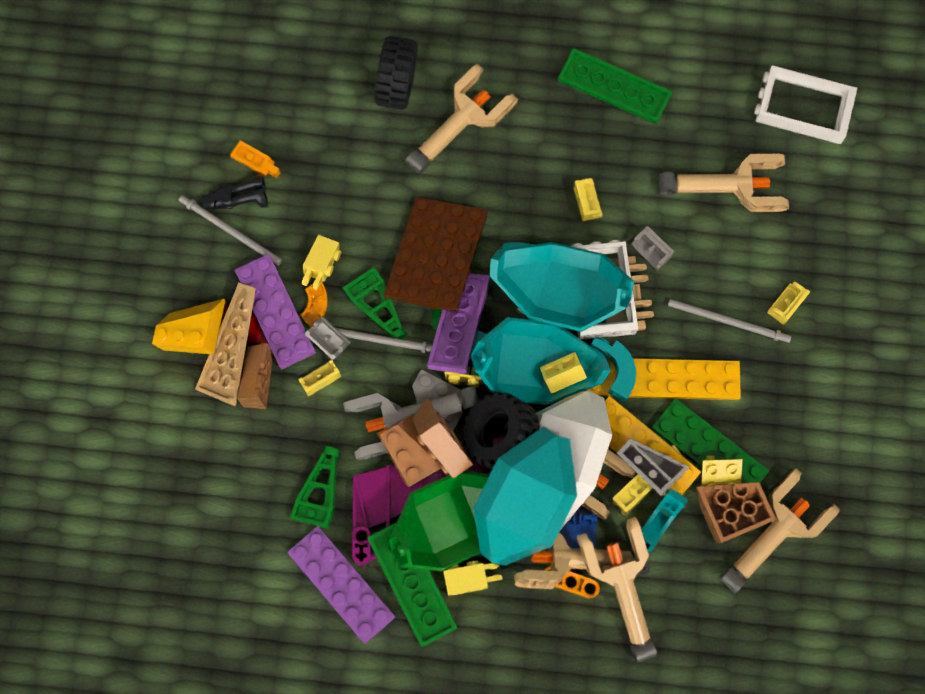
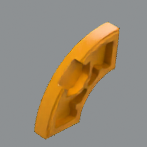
[300,282,328,328]

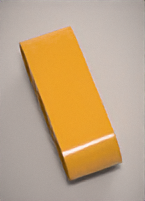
[544,566,599,598]

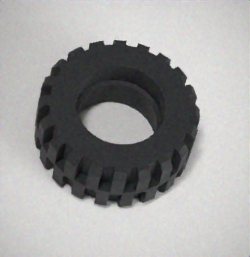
[374,35,418,110]
[462,392,540,470]

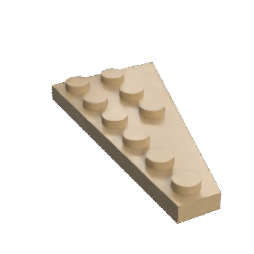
[195,283,256,406]

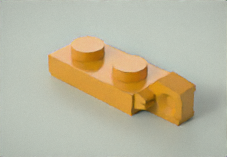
[230,141,281,178]

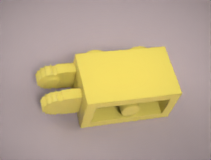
[302,235,341,290]
[444,561,502,596]

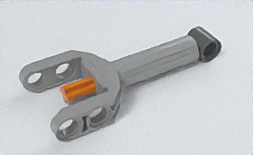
[343,387,479,460]

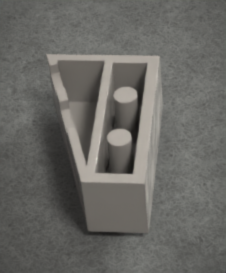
[617,439,689,497]

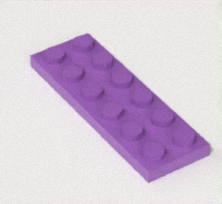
[235,254,316,370]
[427,273,491,374]
[287,526,396,644]

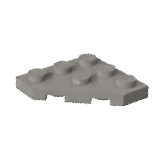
[412,369,465,432]

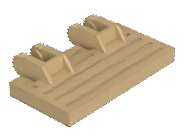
[605,256,654,331]

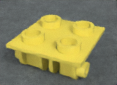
[445,366,484,388]
[701,456,742,486]

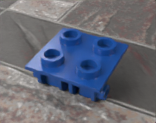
[559,509,597,549]

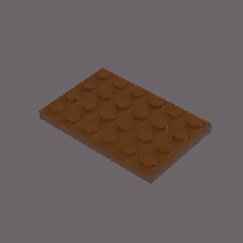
[384,197,488,313]

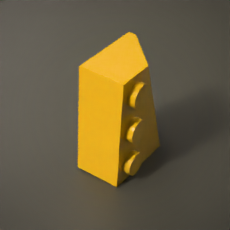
[152,299,225,355]

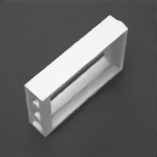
[754,66,857,144]
[571,240,638,340]

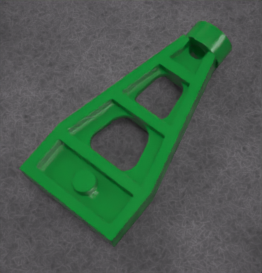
[342,267,407,339]
[290,446,340,529]

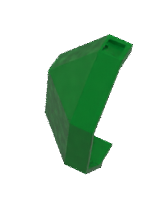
[389,471,490,571]

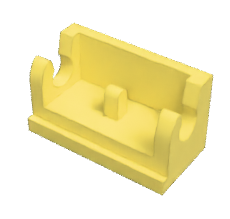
[573,178,603,222]
[767,282,810,325]
[540,352,587,394]
[298,359,341,397]
[612,474,653,516]

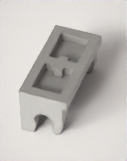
[631,226,674,271]
[305,316,351,360]

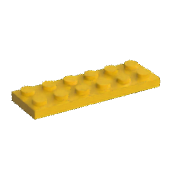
[605,396,702,495]

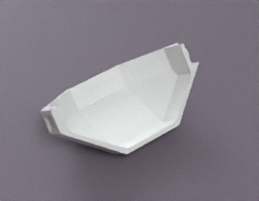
[535,390,612,529]

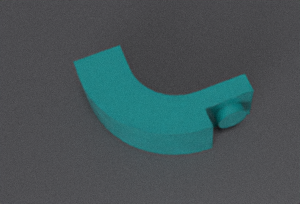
[591,337,636,403]
[641,488,688,554]

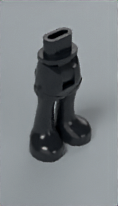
[201,174,269,210]

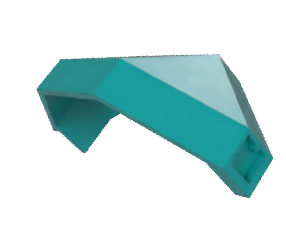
[490,242,634,332]
[471,317,611,405]
[473,427,577,565]

